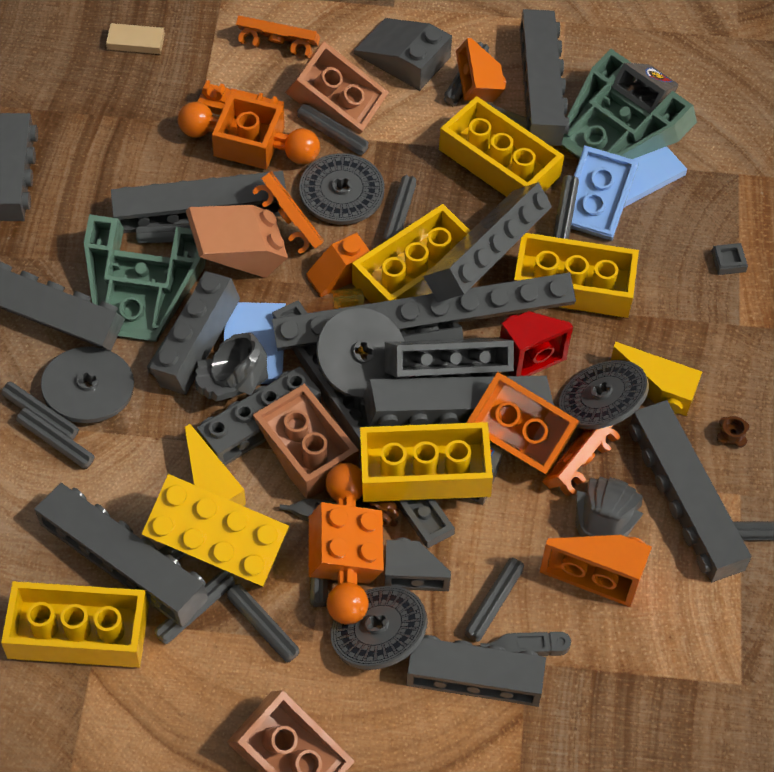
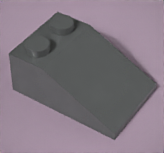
[354,18,452,91]

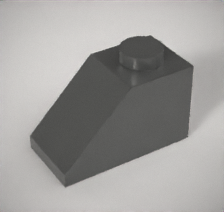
[385,537,451,591]

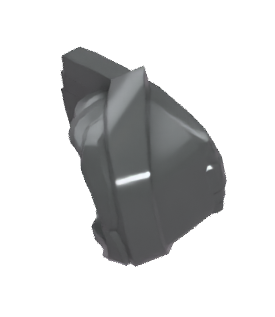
[195,333,268,401]
[575,477,644,537]

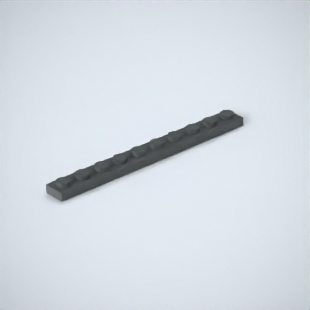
[272,272,576,351]

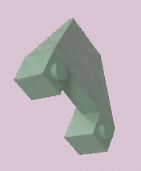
[561,49,697,159]
[84,214,206,342]

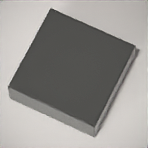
[711,243,748,275]

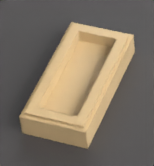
[106,23,165,54]

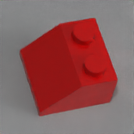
[500,311,573,376]

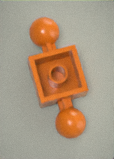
[178,93,320,170]
[308,463,384,625]

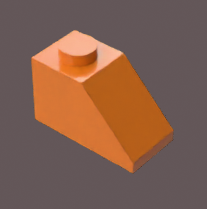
[456,38,506,102]
[306,232,370,297]

